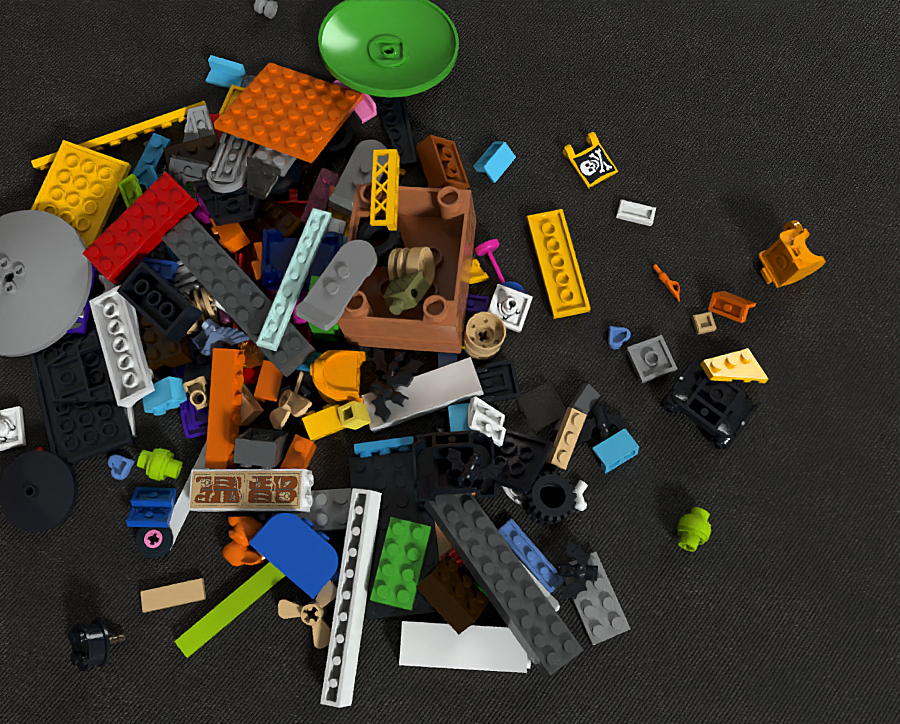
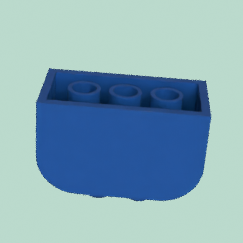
[248,512,338,599]

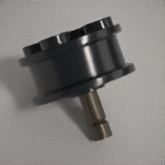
[68,619,125,671]

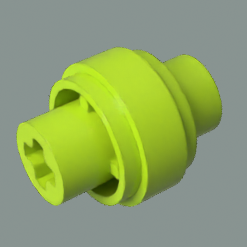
[137,448,183,481]
[677,507,712,552]

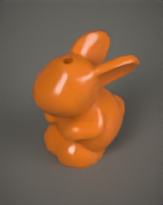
[222,516,266,566]

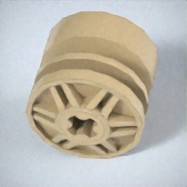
[388,247,435,286]
[184,287,220,334]
[462,312,506,360]

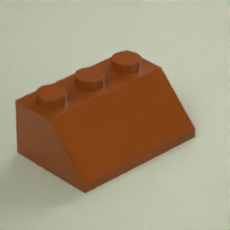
[416,135,470,190]

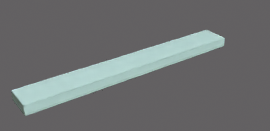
[256,208,332,351]

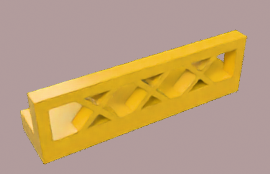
[370,149,400,231]

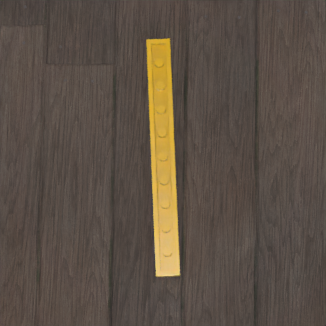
[31,101,206,171]

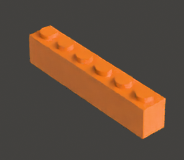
[205,348,245,469]

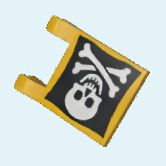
[562,132,618,189]

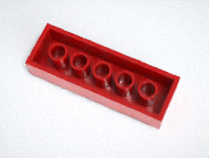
[82,172,199,284]

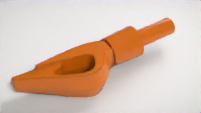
[653,264,680,302]

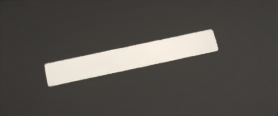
[157,441,210,550]

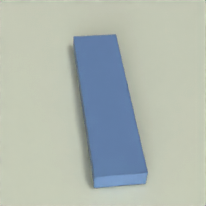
[498,518,565,594]

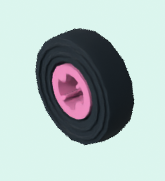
[135,527,174,558]

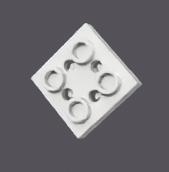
[487,284,533,333]
[0,406,26,451]

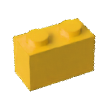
[301,403,346,441]

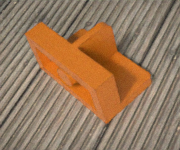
[708,291,756,323]
[254,360,284,403]

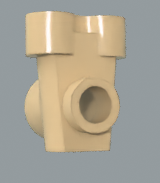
[182,376,209,410]

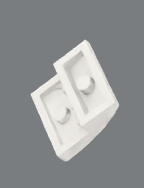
[468,396,506,447]

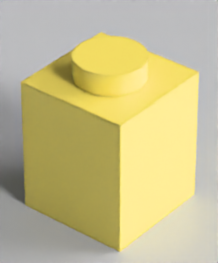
[337,401,371,430]

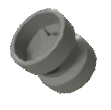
[254,0,278,19]

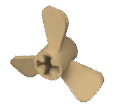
[270,370,312,430]
[278,580,338,649]

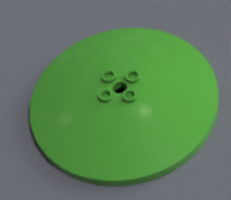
[318,0,459,97]

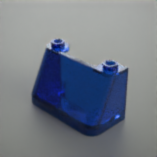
[261,228,343,291]

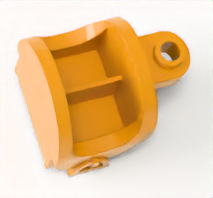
[758,220,826,288]
[310,350,366,407]

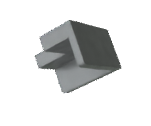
[168,155,210,190]

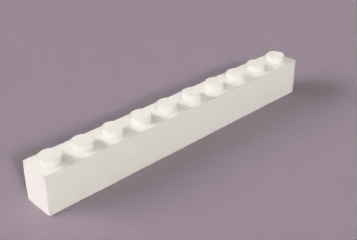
[320,488,382,708]

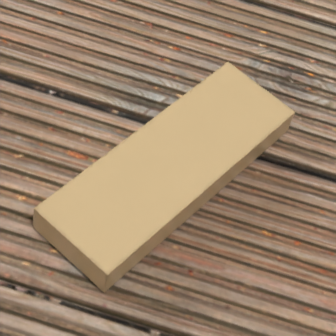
[140,578,206,613]

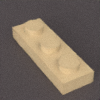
[547,407,587,470]

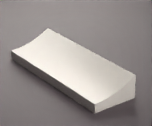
[89,285,155,408]
[362,357,484,433]

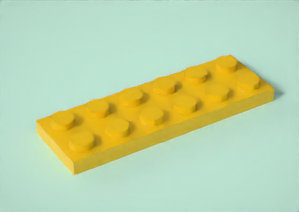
[527,209,591,319]

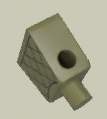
[383,271,430,315]

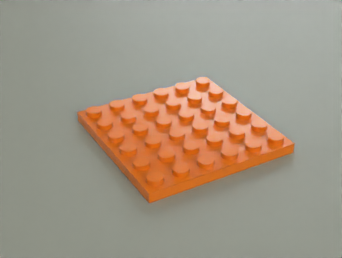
[214,62,362,163]

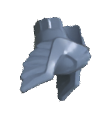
[192,319,250,359]

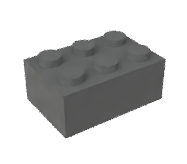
[233,427,289,470]

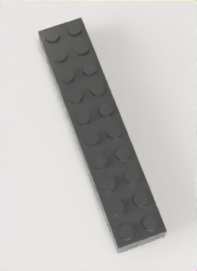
[161,213,316,377]
[424,493,584,679]

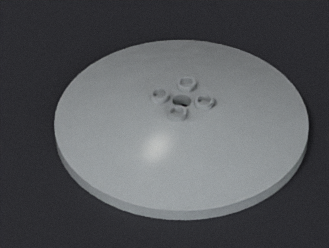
[0,210,92,357]

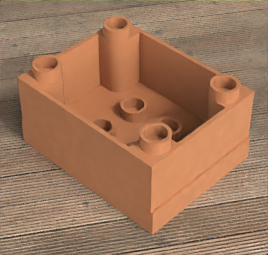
[337,182,476,354]

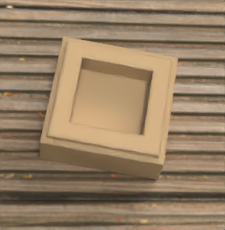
[691,311,717,335]

